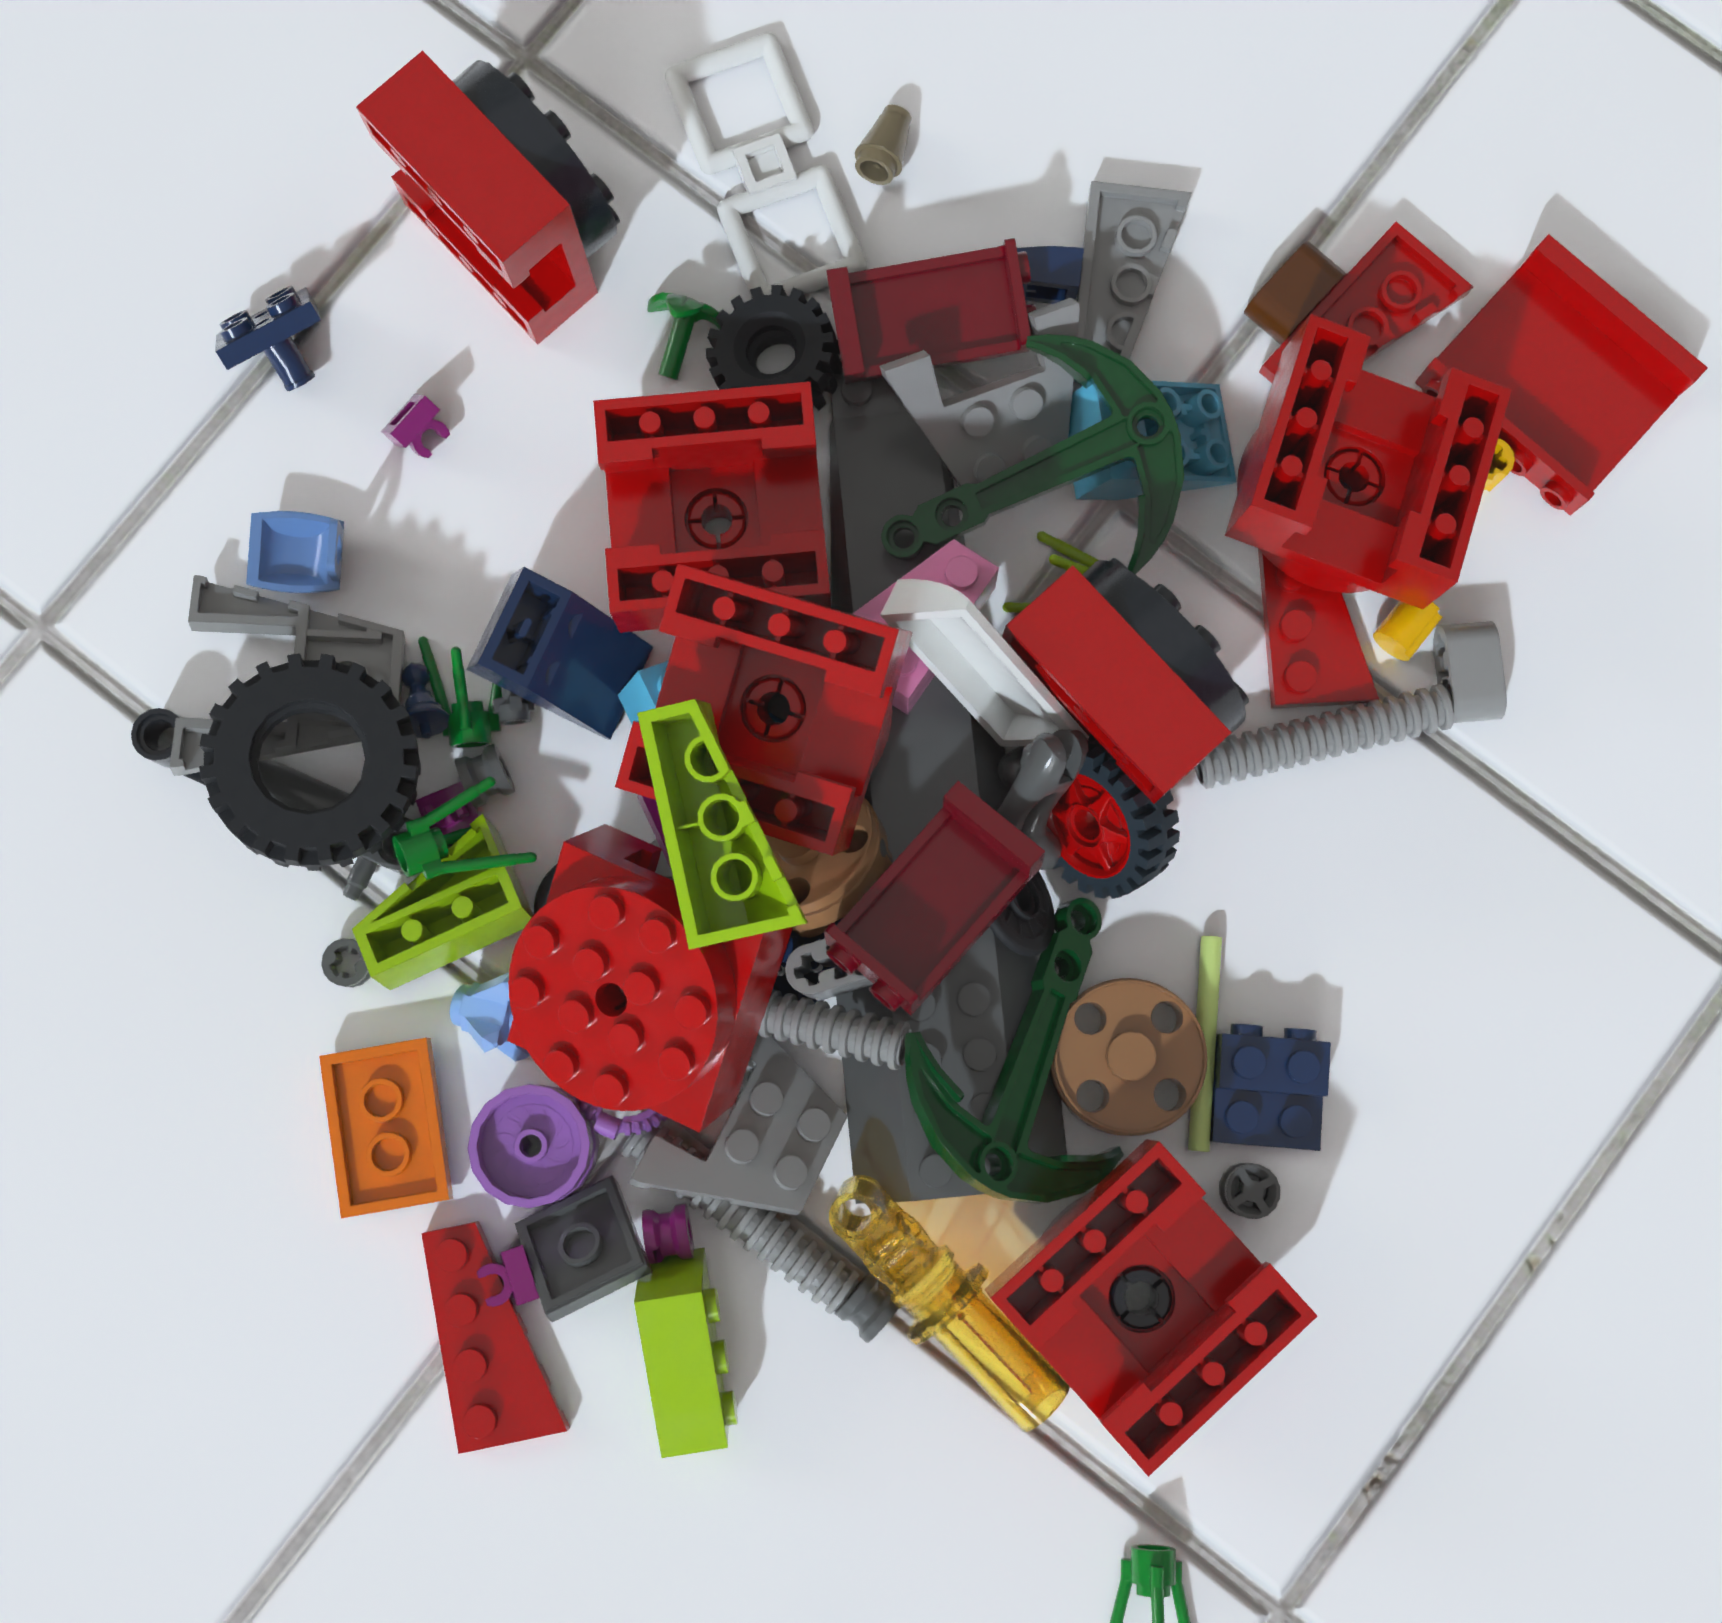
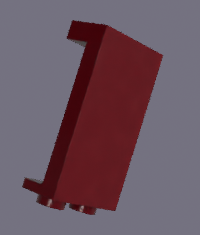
[826,238,1036,384]
[824,781,1045,1016]

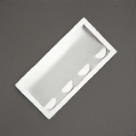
[880,579,1089,746]

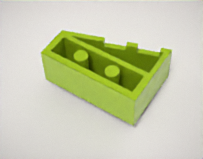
[352,813,534,990]
[634,1247,738,1458]

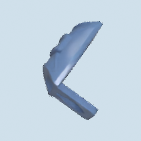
[246,511,344,593]

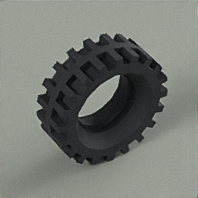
[199,653,421,871]

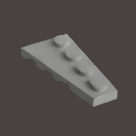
[1073,181,1192,383]

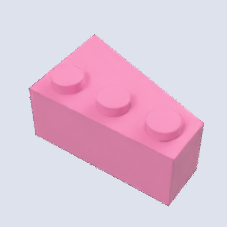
[853,539,999,715]

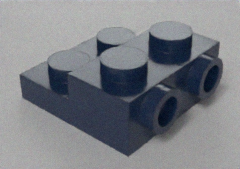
[1210,1024,1331,1151]

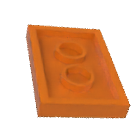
[319,1037,454,1219]

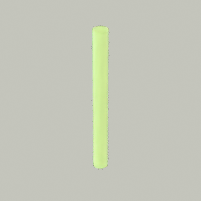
[1188,936,1222,1152]

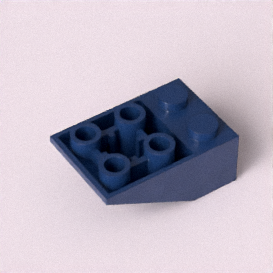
[466,567,653,740]

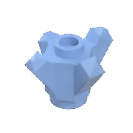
[450,972,530,1062]

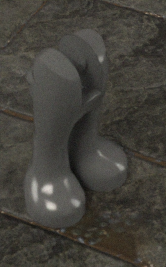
[997,729,1088,870]

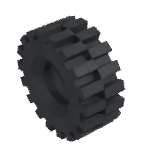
[706,285,842,411]

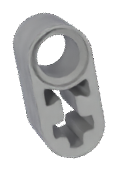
[1433,621,1507,723]
[785,939,873,1000]

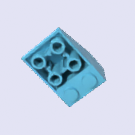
[1068,381,1237,500]

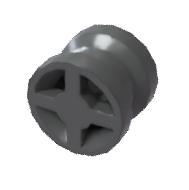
[454,743,515,808]
[1219,1162,1280,1219]
[834,1272,903,1343]

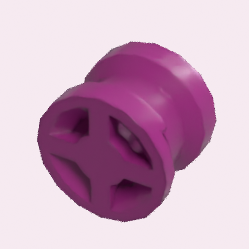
[642,1203,694,1265]

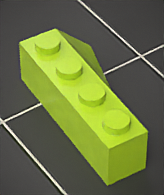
[637,699,808,950]

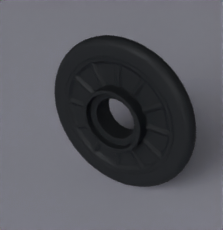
[990,871,1055,956]

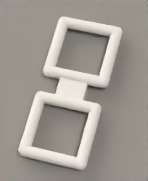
[665,33,867,299]

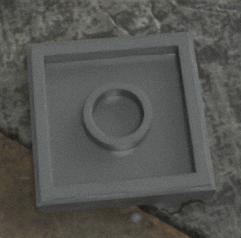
[514,1175,653,1323]

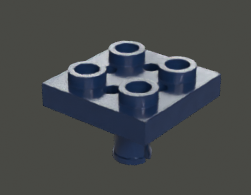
[215,286,321,391]

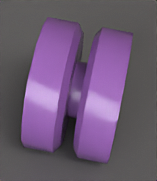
[467,1084,600,1208]

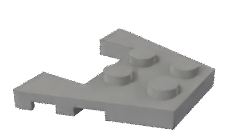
[879,298,1080,486]
[628,1033,848,1215]

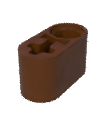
[1244,240,1347,345]

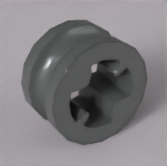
[321,938,371,988]

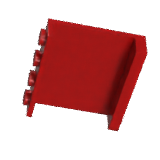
[1415,234,1708,516]

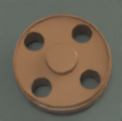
[765,798,893,938]
[1050,978,1207,1136]

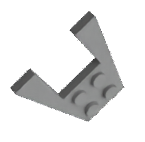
[170,575,406,776]

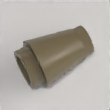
[855,105,912,185]

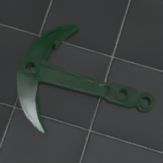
[881,334,1184,574]
[905,897,1124,1204]

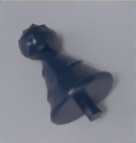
[402,662,449,739]

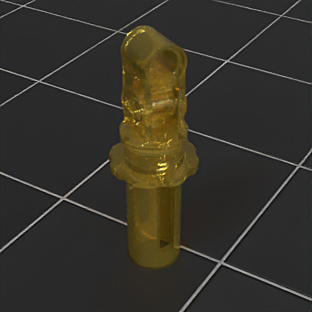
[829,1175,1070,1432]

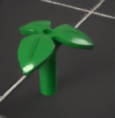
[647,292,721,380]

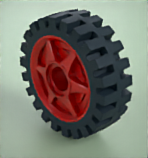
[1047,734,1180,899]

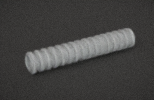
[1194,684,1454,789]
[759,989,912,1070]
[622,1126,859,1314]

